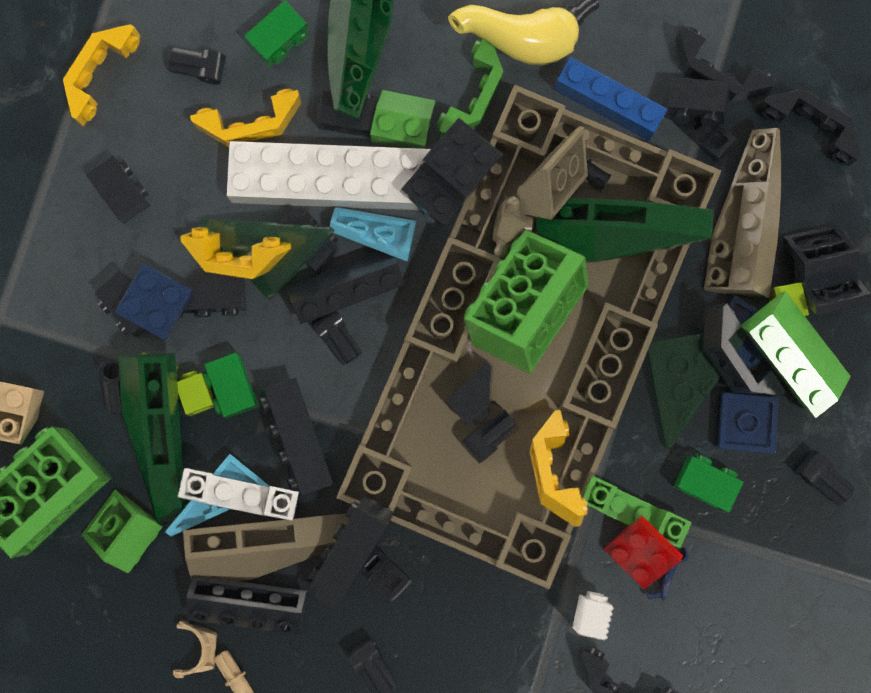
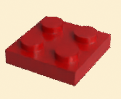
[604,516,683,589]

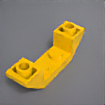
[63,24,141,127]
[190,89,301,148]
[180,227,291,279]
[530,410,587,527]

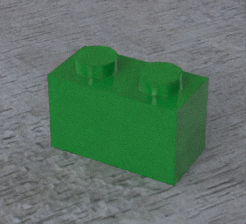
[244,0,309,68]
[203,353,259,418]
[673,454,744,513]

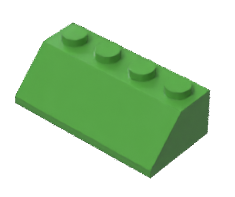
[741,291,851,418]

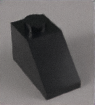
[445,362,493,426]

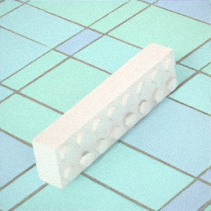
[227,141,431,210]

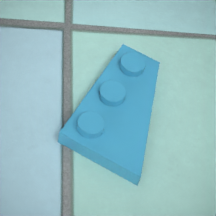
[330,207,416,262]

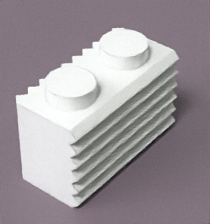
[572,591,614,640]

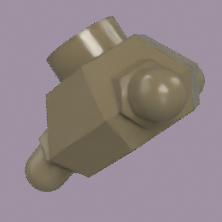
[492,196,533,258]

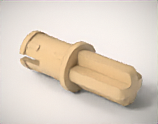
[214,650,254,693]

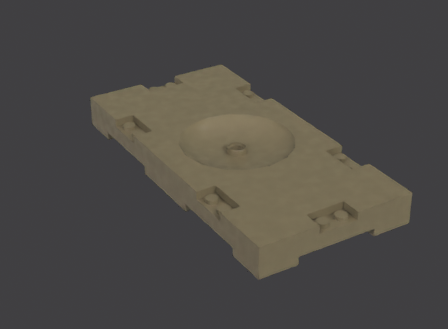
[337,85,721,589]

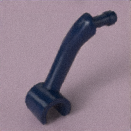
[647,547,689,601]

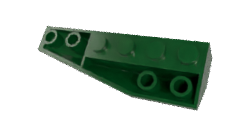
[327,0,394,119]
[537,198,714,263]
[118,353,185,522]

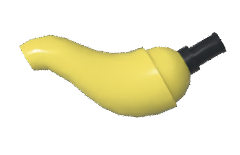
[448,0,599,65]

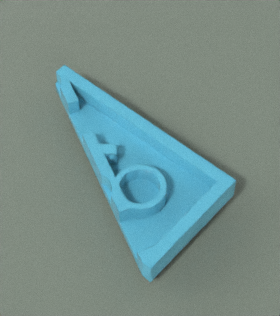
[166,454,270,536]

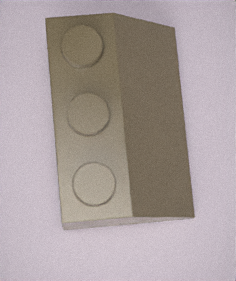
[517,126,588,220]

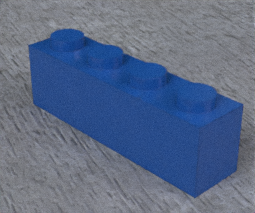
[554,57,667,141]

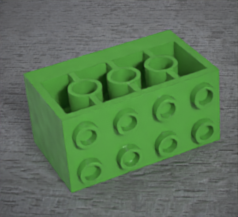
[464,229,589,374]
[0,427,112,558]

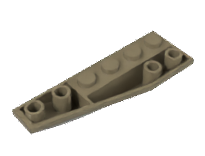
[704,128,781,298]
[183,513,350,581]

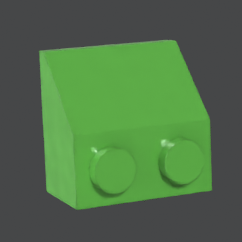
[370,90,436,149]
[82,489,162,573]

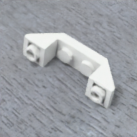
[178,468,299,521]

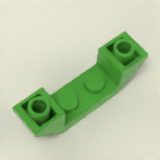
[436,39,503,138]
[581,475,692,548]

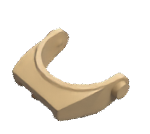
[173,621,217,678]

